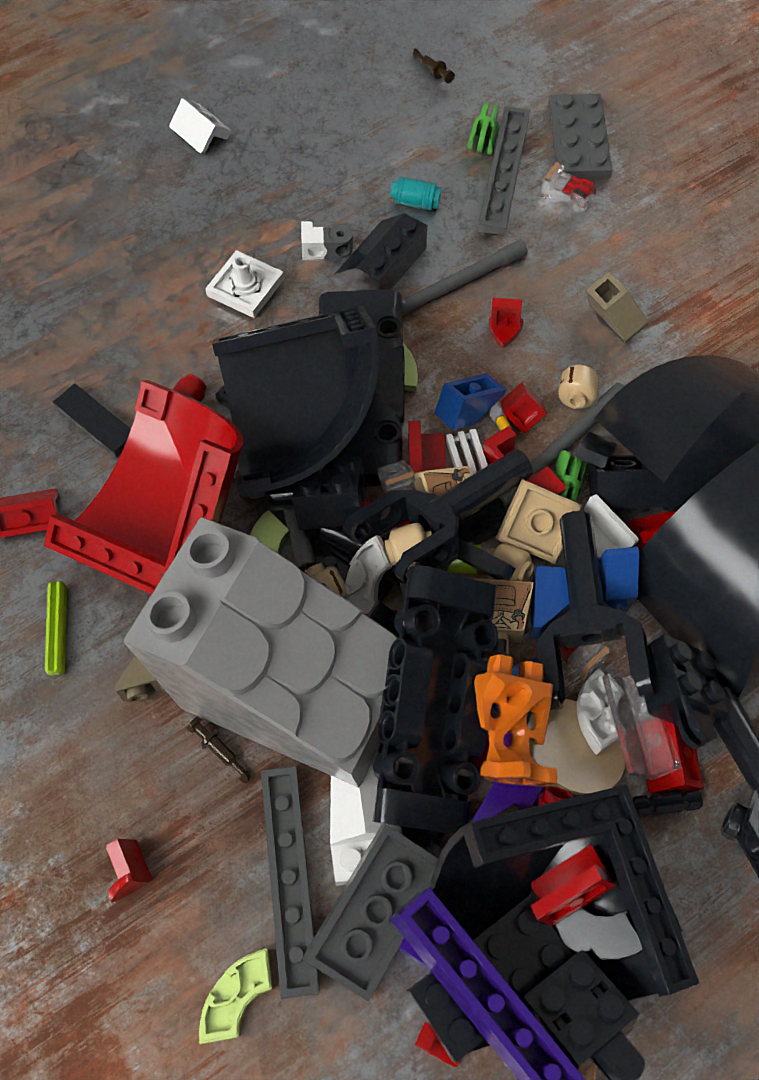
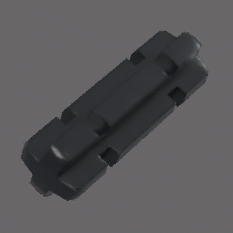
[632,789,703,817]

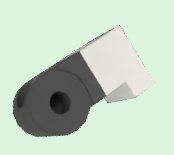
[301,221,353,260]

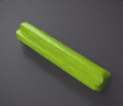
[45,581,67,676]

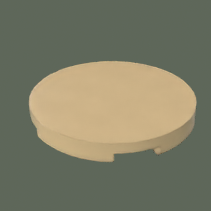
[526,699,626,796]

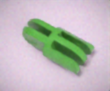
[467,102,499,155]
[554,450,589,502]

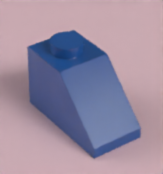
[434,373,506,430]
[598,547,639,613]
[530,566,570,640]

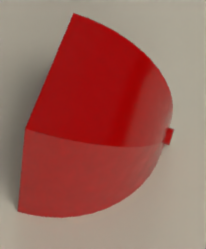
[43,380,244,595]

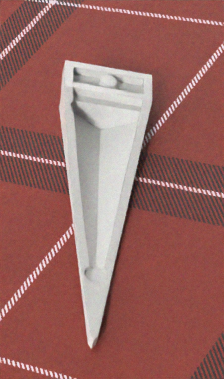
[330,751,402,886]

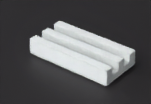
[446,429,488,475]

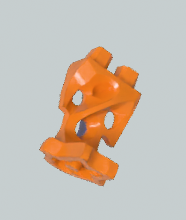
[474,654,558,787]

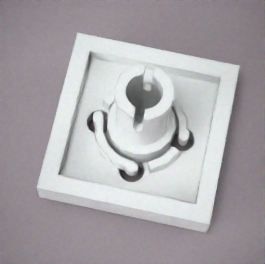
[205,250,284,318]

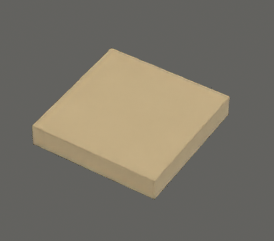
[496,479,582,564]

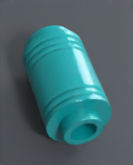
[390,176,441,211]

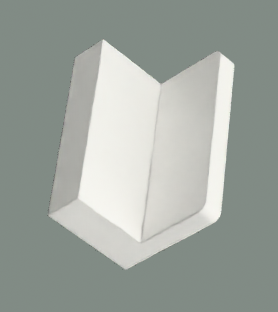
[170,98,232,154]
[582,494,639,561]

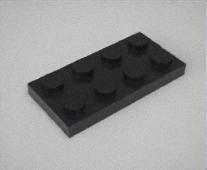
[406,895,573,1063]

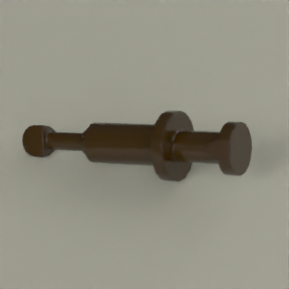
[413,48,455,84]
[186,716,251,783]

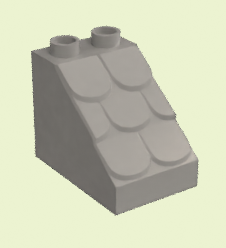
[123,517,399,788]

